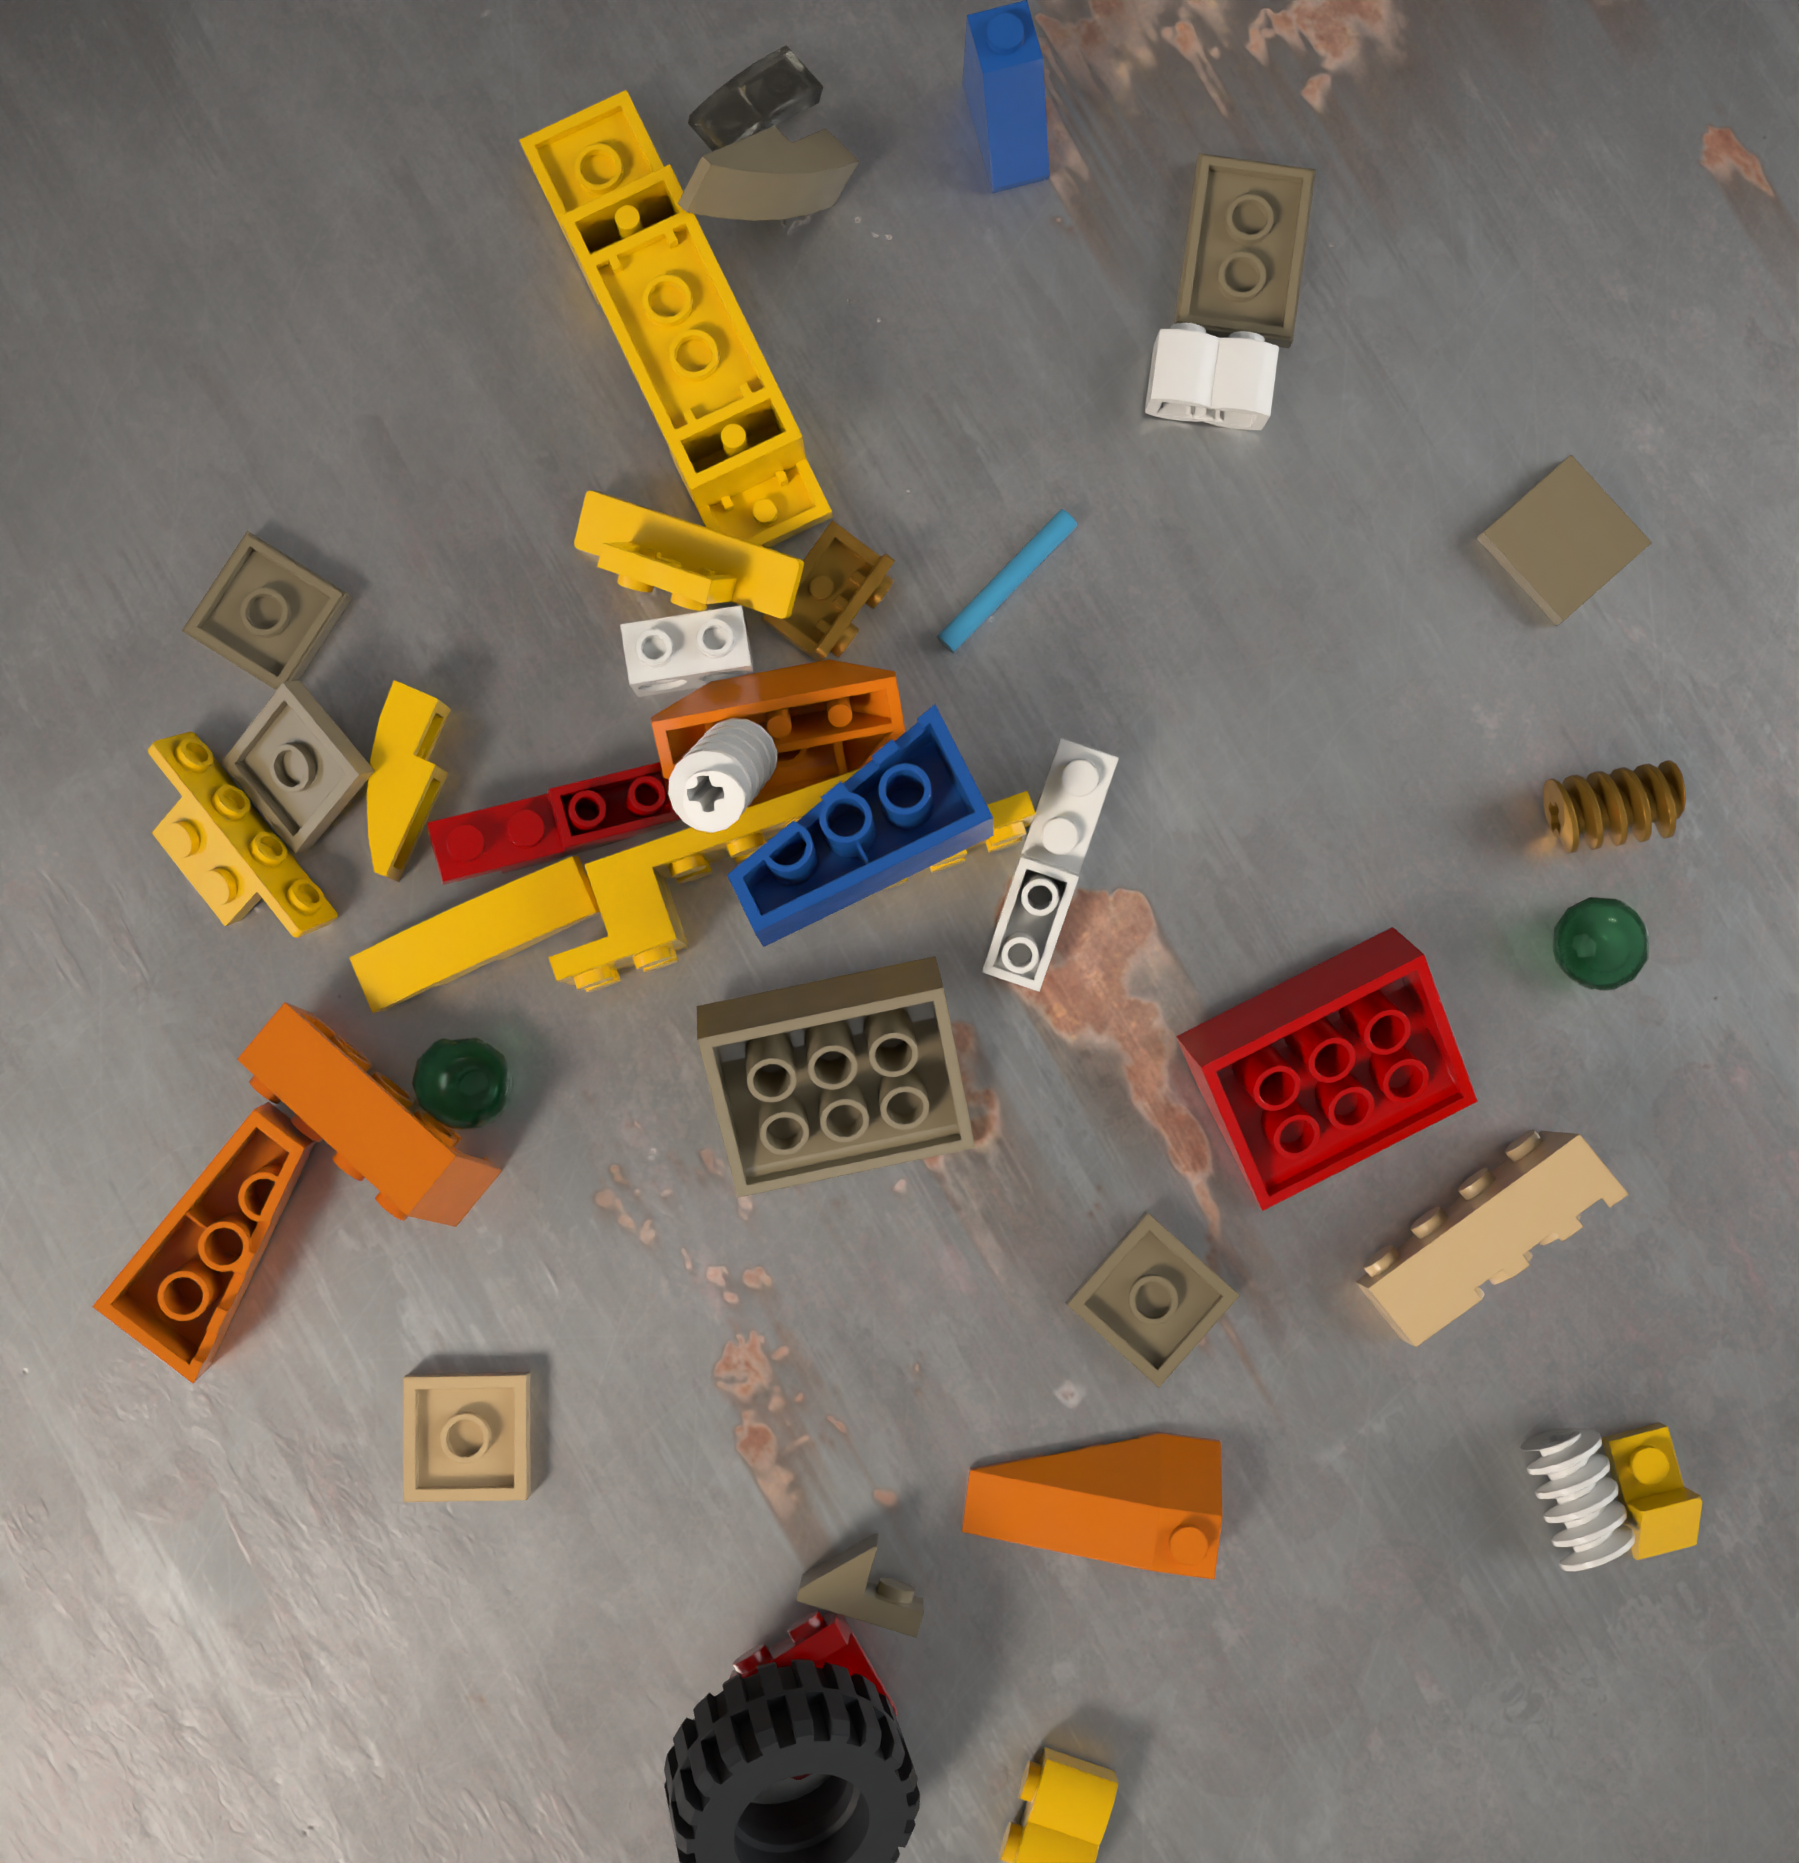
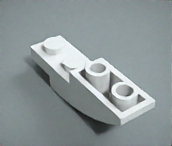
[982,737,1119,992]

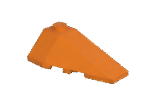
[962,1432,1223,1580]

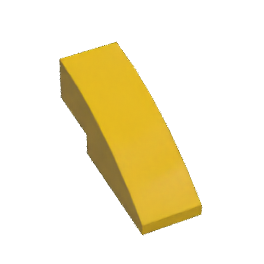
[367,680,451,882]

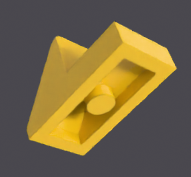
[1601,1422,1703,1560]

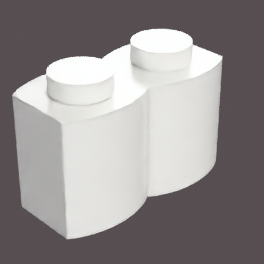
[1145,323,1279,430]

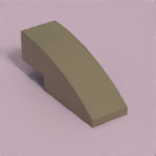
[678,126,859,221]

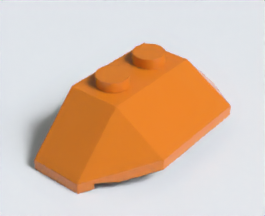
[651,659,906,807]

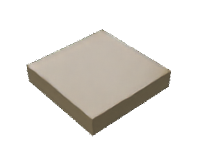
[403,1372,531,1502]

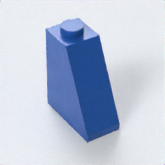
[962,0,1050,194]

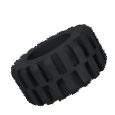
[664,1659,920,1863]

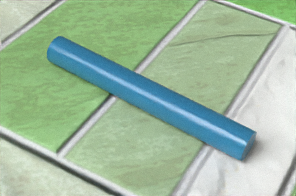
[937,509,1078,653]

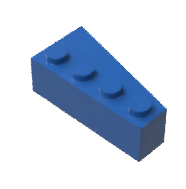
[727,704,994,947]

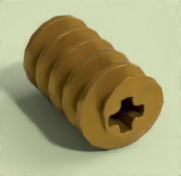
[1543,760,1686,853]

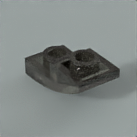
[688,45,823,152]

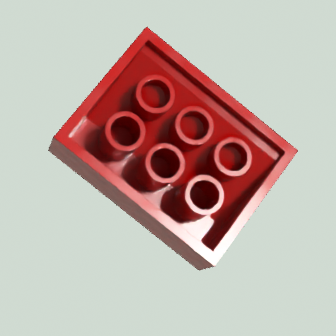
[1176,927,1478,1211]

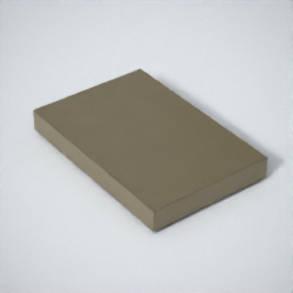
[1174,153,1316,348]

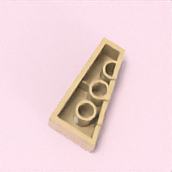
[1355,1130,1629,1347]

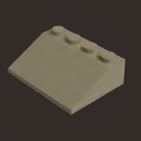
[696,956,975,1198]

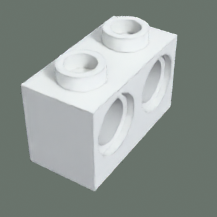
[620,605,755,697]

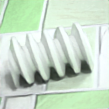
[668,718,777,833]
[1520,1428,1635,1571]

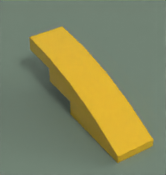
[349,855,600,1013]

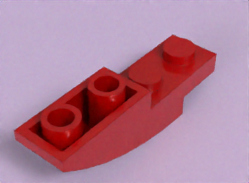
[427,762,682,885]

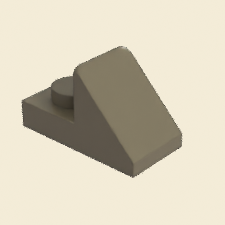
[796,1534,924,1638]

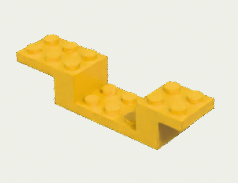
[519,90,833,548]
[548,769,1036,992]

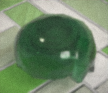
[1552,897,1650,991]
[412,1037,514,1130]

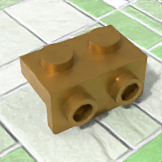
[760,520,895,662]

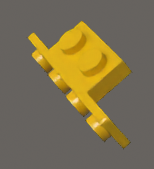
[574,490,804,619]
[147,731,338,938]

